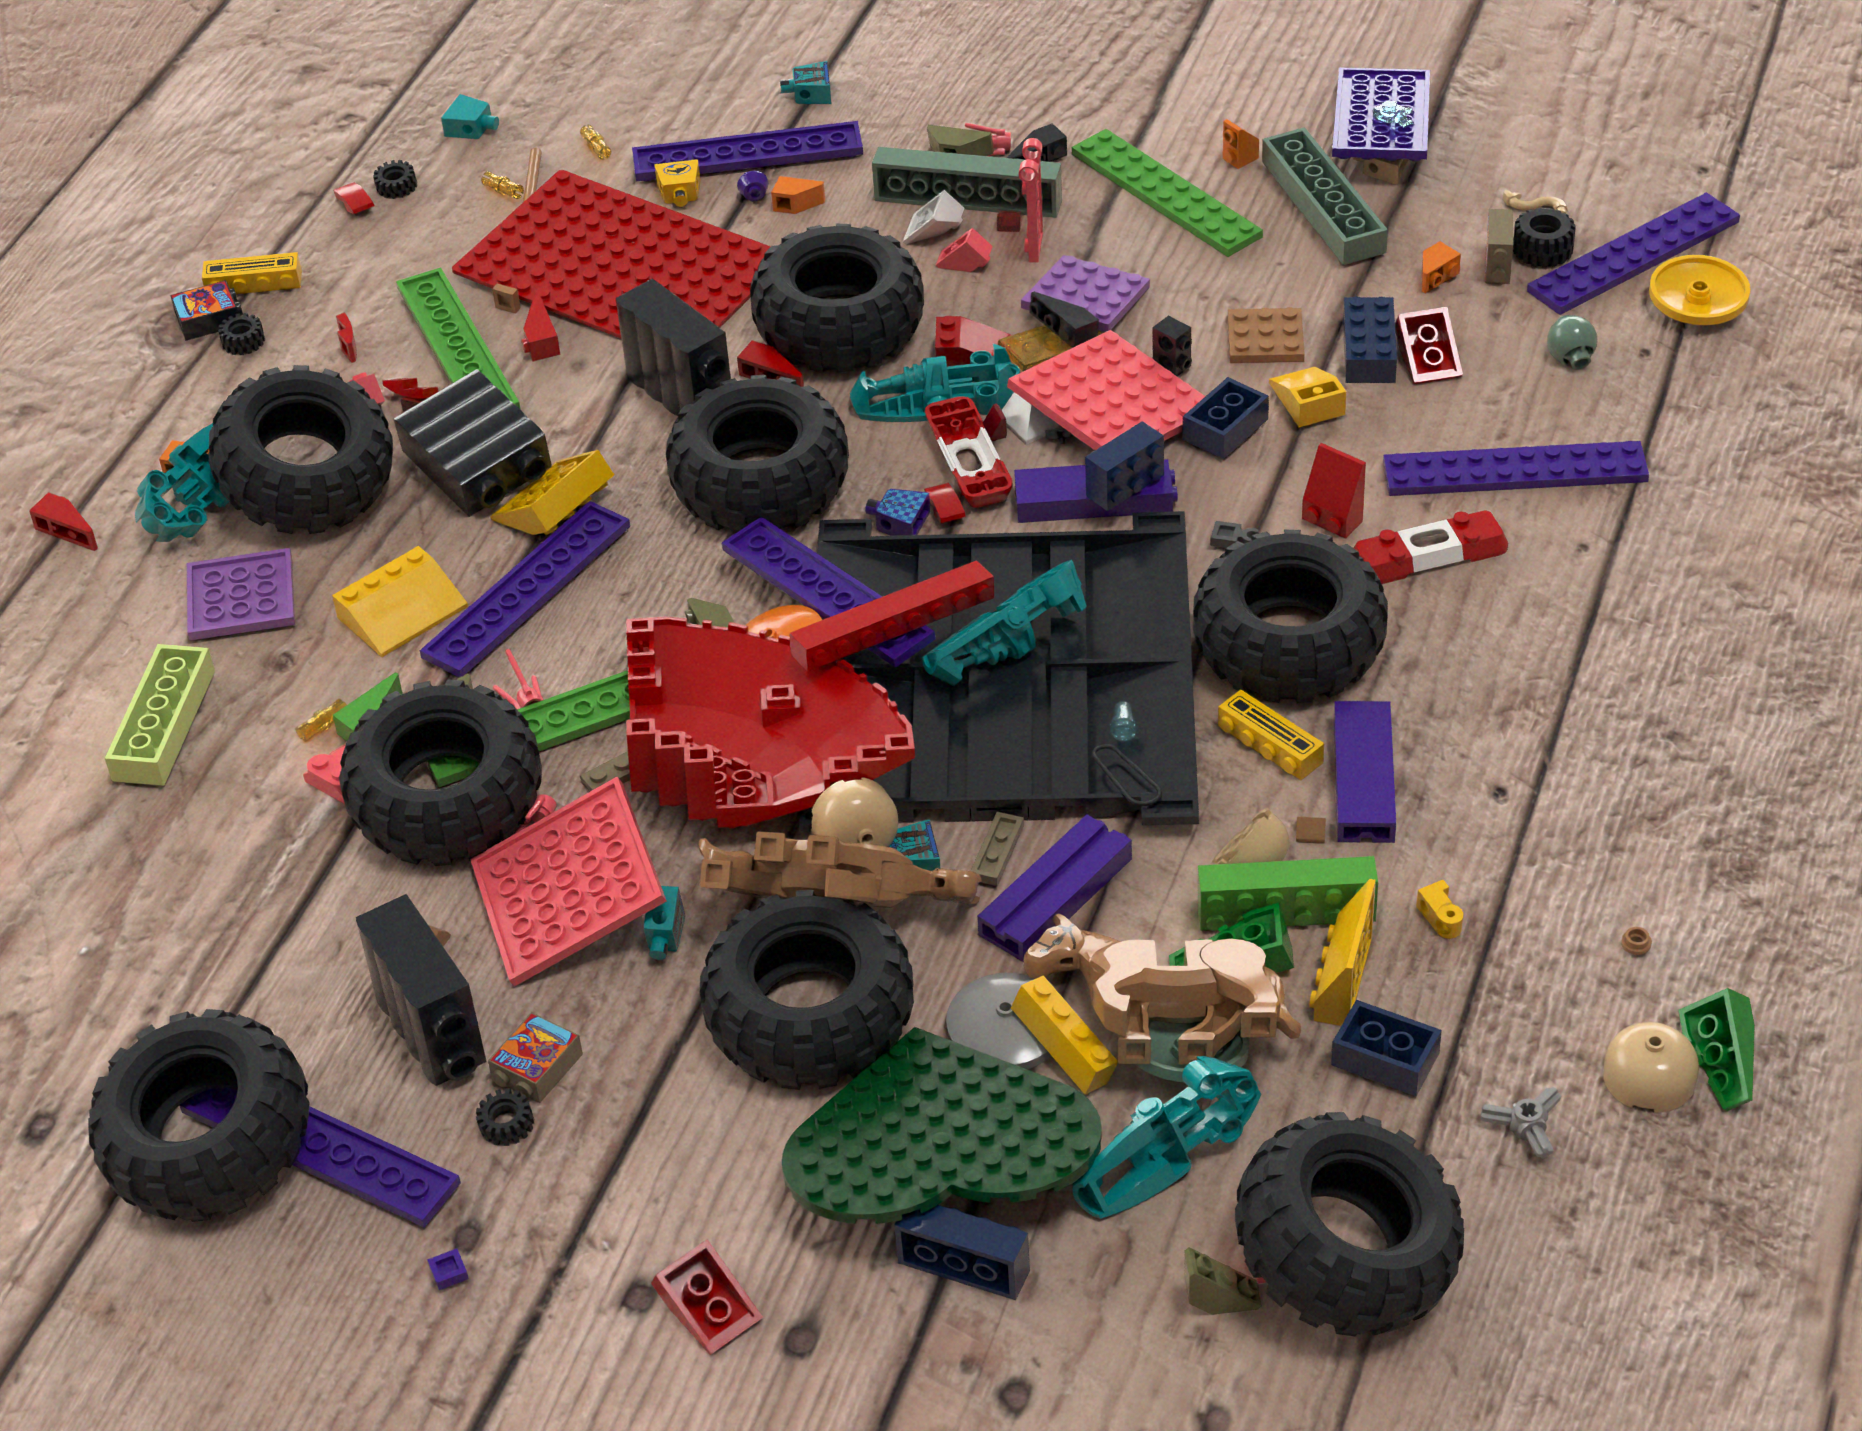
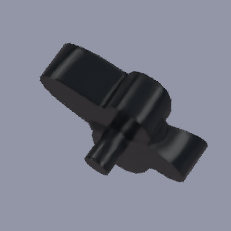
[1045,429,1074,444]

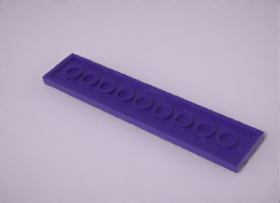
[632,121,863,181]
[1527,192,1740,315]
[1383,441,1649,496]
[419,501,630,678]
[722,517,936,667]
[180,1088,461,1228]

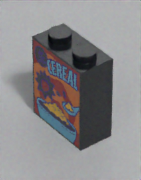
[170,280,243,341]

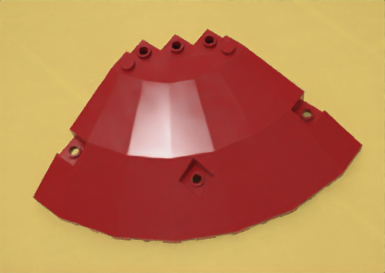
[626,616,915,828]

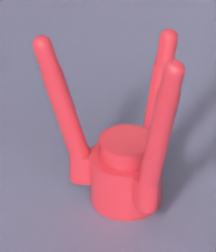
[965,123,1011,157]
[493,649,544,709]
[514,794,557,834]

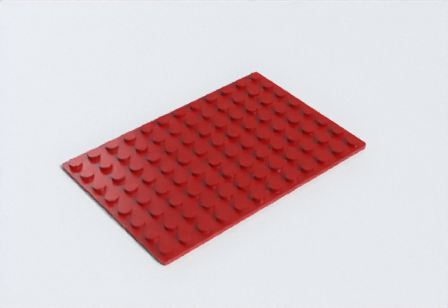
[452,170,771,339]

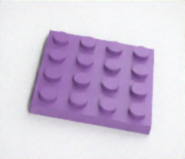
[1021,255,1150,332]
[187,548,295,640]

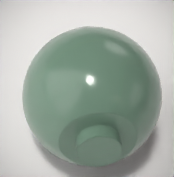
[1547,315,1597,369]

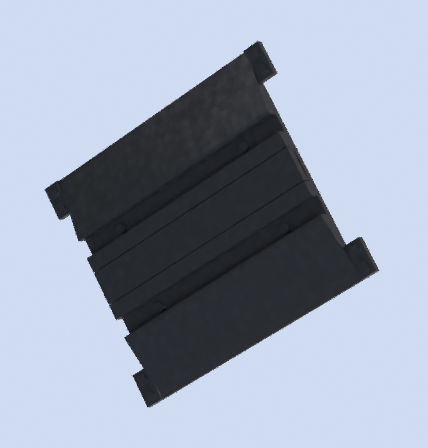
[799,511,1199,832]

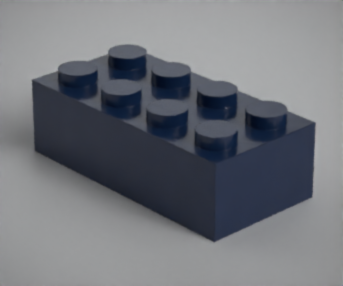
[1343,296,1397,383]
[894,1205,1030,1300]

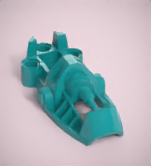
[850,344,1020,422]
[135,423,229,542]
[922,560,1087,686]
[1072,1056,1261,1219]

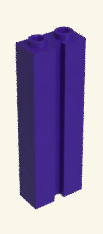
[1014,459,1178,523]
[1334,701,1396,843]
[977,814,1132,962]

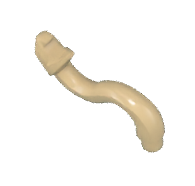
[1503,190,1568,214]

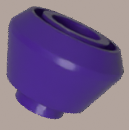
[737,171,769,201]

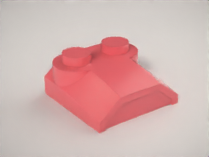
[303,744,346,804]

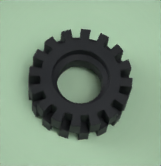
[373,160,417,199]
[218,313,265,355]
[476,1088,534,1146]

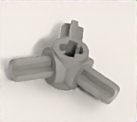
[1481,1087,1561,1159]

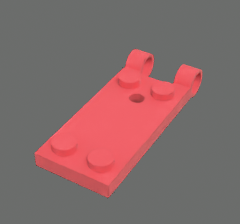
[1018,138,1043,262]

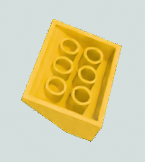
[490,450,614,535]
[332,546,468,657]
[1309,879,1376,1026]

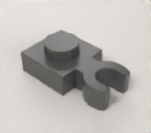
[1210,521,1259,548]

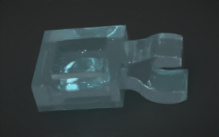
[1373,101,1413,127]

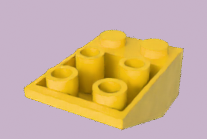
[1269,367,1346,427]

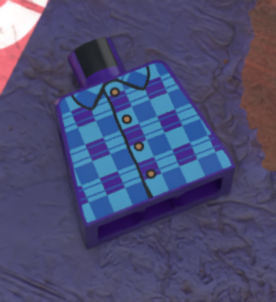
[865,489,930,536]

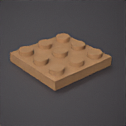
[1228,307,1305,363]

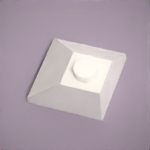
[903,190,964,245]
[1002,392,1063,445]

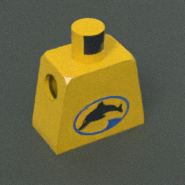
[655,159,701,207]

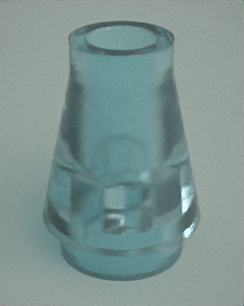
[1110,702,1138,741]

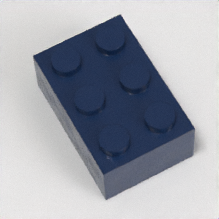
[1183,377,1269,459]
[1085,421,1164,511]
[1331,1000,1442,1096]

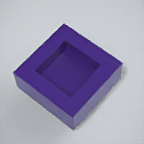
[427,1248,469,1290]

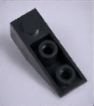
[1006,123,1067,162]
[1029,291,1099,348]

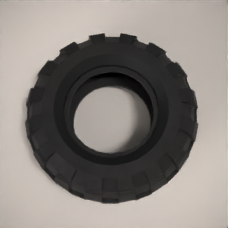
[750,223,924,372]
[209,365,393,534]
[666,375,849,534]
[1193,529,1388,704]
[339,679,542,866]
[699,890,914,1090]
[88,1009,310,1222]
[1235,1112,1465,1337]

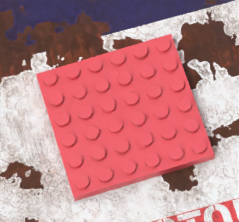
[1007,330,1205,450]
[470,777,667,986]

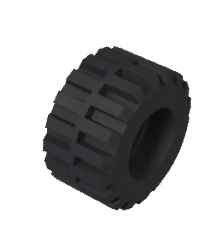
[1513,208,1576,268]

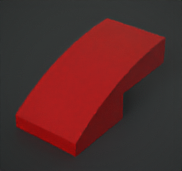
[333,182,374,214]
[336,312,357,363]
[383,378,438,399]
[924,483,966,523]

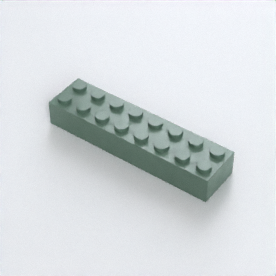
[1262,127,1388,265]
[872,147,1062,218]

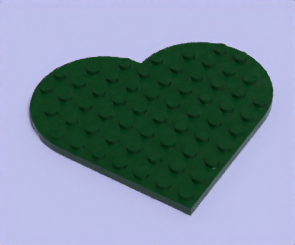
[782,1027,1102,1224]

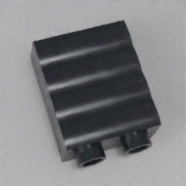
[616,278,731,416]
[394,369,552,517]
[356,894,487,1086]

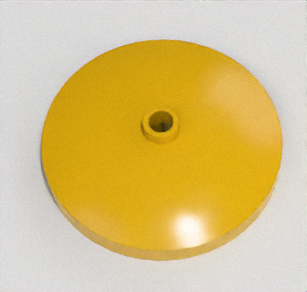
[1649,255,1750,325]

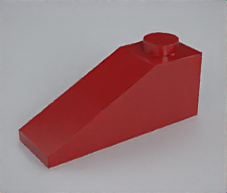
[521,294,561,362]
[737,340,804,387]
[29,492,98,551]

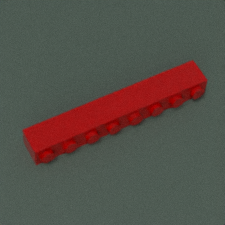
[790,560,994,672]

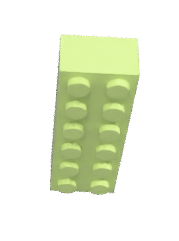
[105,644,215,786]

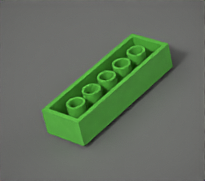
[1198,856,1378,931]

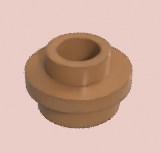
[1621,927,1652,955]

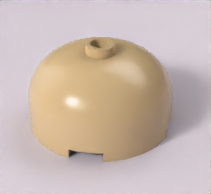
[811,778,898,847]
[1212,808,1289,865]
[1603,1022,1699,1113]

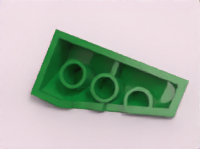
[1169,903,1294,973]
[1678,988,1755,1111]

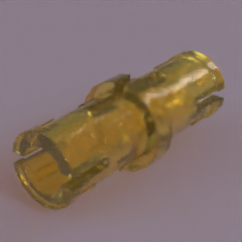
[580,124,612,160]
[481,171,524,199]
[295,698,347,742]

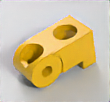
[1416,880,1463,939]

